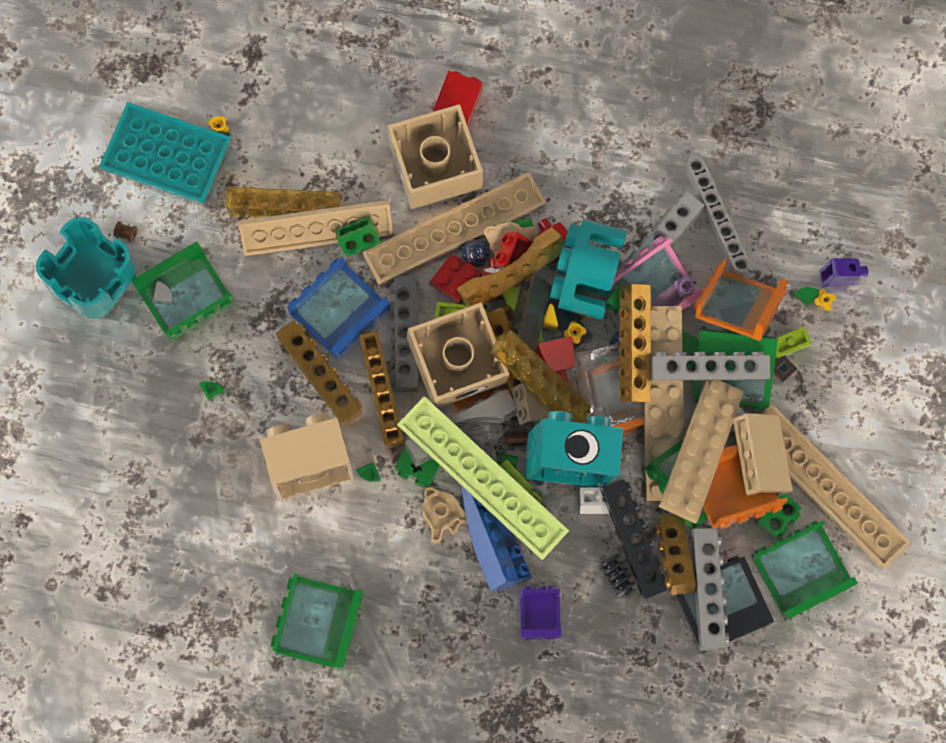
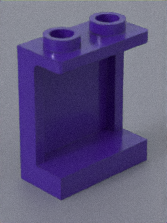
[520,586,562,640]

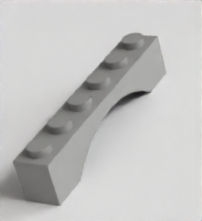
[405,389,517,467]

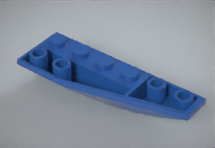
[462,486,532,591]

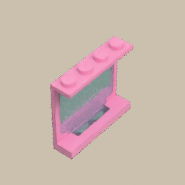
[610,236,702,311]

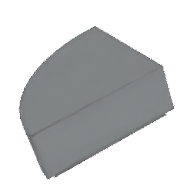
[153,281,173,304]

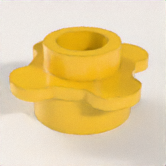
[208,116,229,133]
[814,289,836,311]
[564,321,586,344]

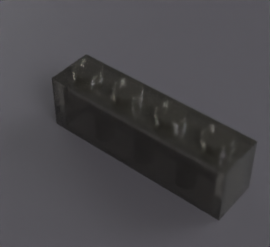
[506,275,552,355]

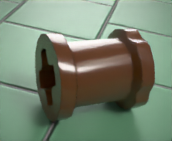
[113,221,137,242]

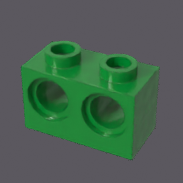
[336,216,381,257]
[756,494,802,540]

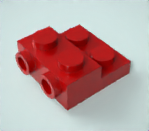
[494,232,534,283]
[429,253,482,304]

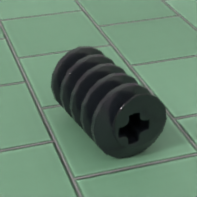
[599,554,637,599]

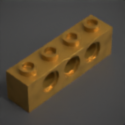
[655,514,696,595]

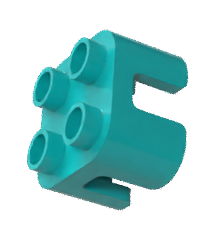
[36,217,137,319]
[550,219,627,320]

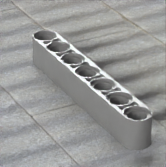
[686,156,750,277]

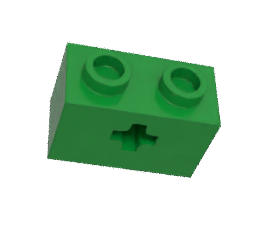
[395,448,441,488]

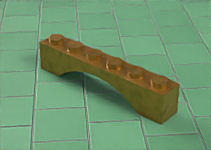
[457,227,567,307]

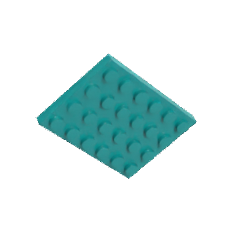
[99,102,231,205]

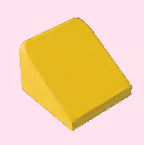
[541,304,558,331]

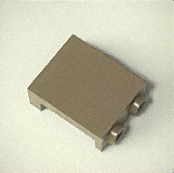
[513,381,566,425]

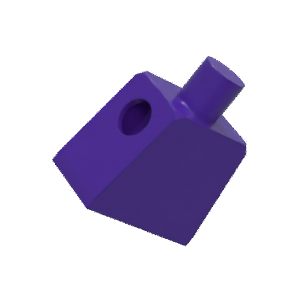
[819,258,869,288]

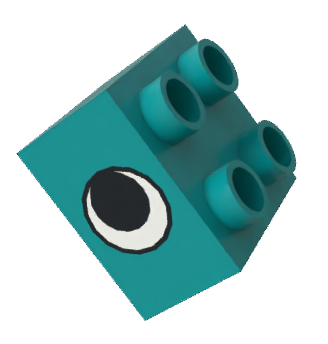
[524,411,623,488]

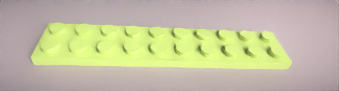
[397,396,569,560]

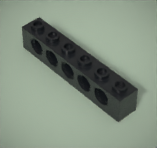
[599,479,667,599]

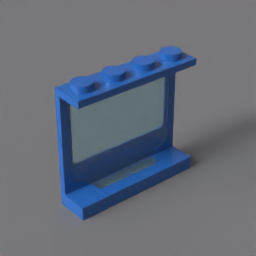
[287,257,391,359]

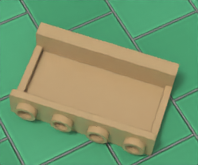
[733,413,793,495]

